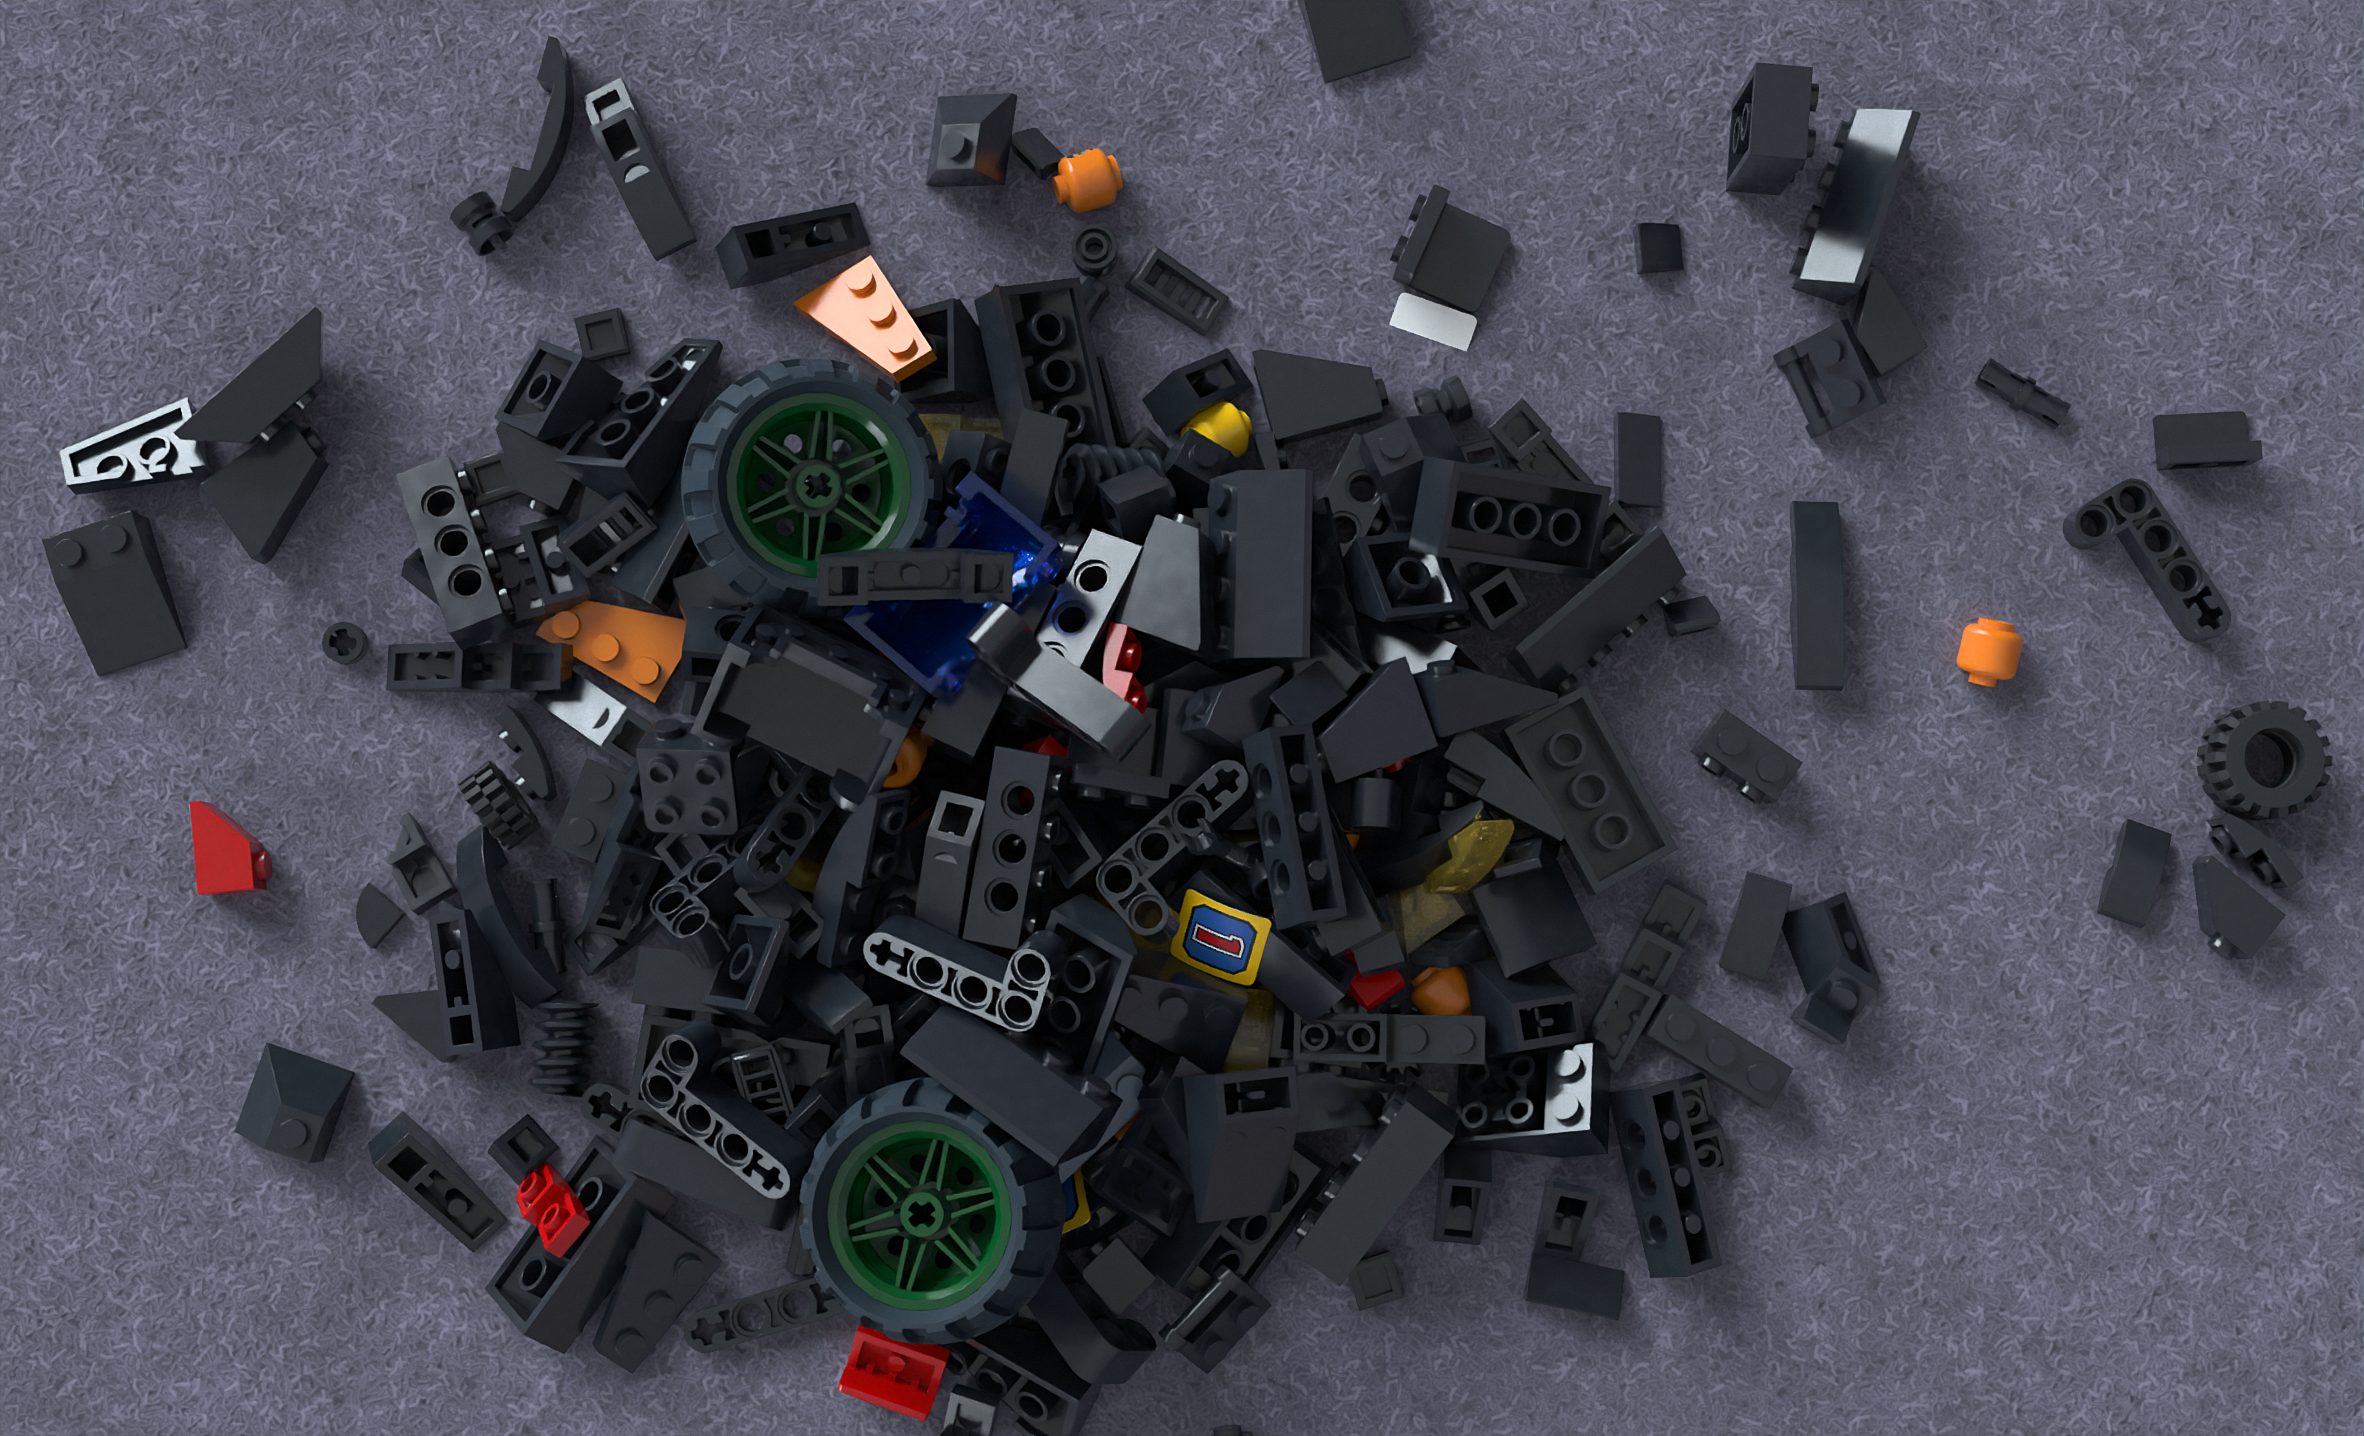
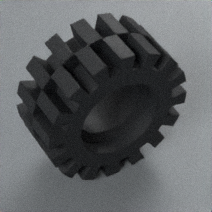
[458,761,541,850]

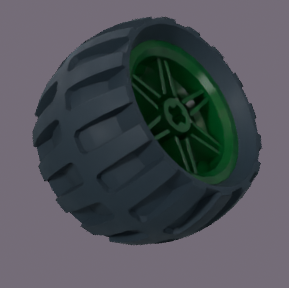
[681,358,943,618]
[799,1077,1066,1344]

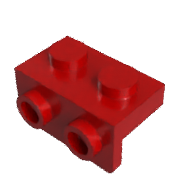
[837,1325,951,1421]

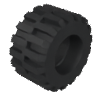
[2196,700,2332,821]

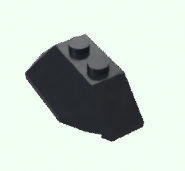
[173,306,324,444]

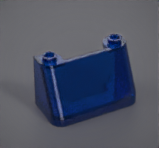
[843,471,1064,698]

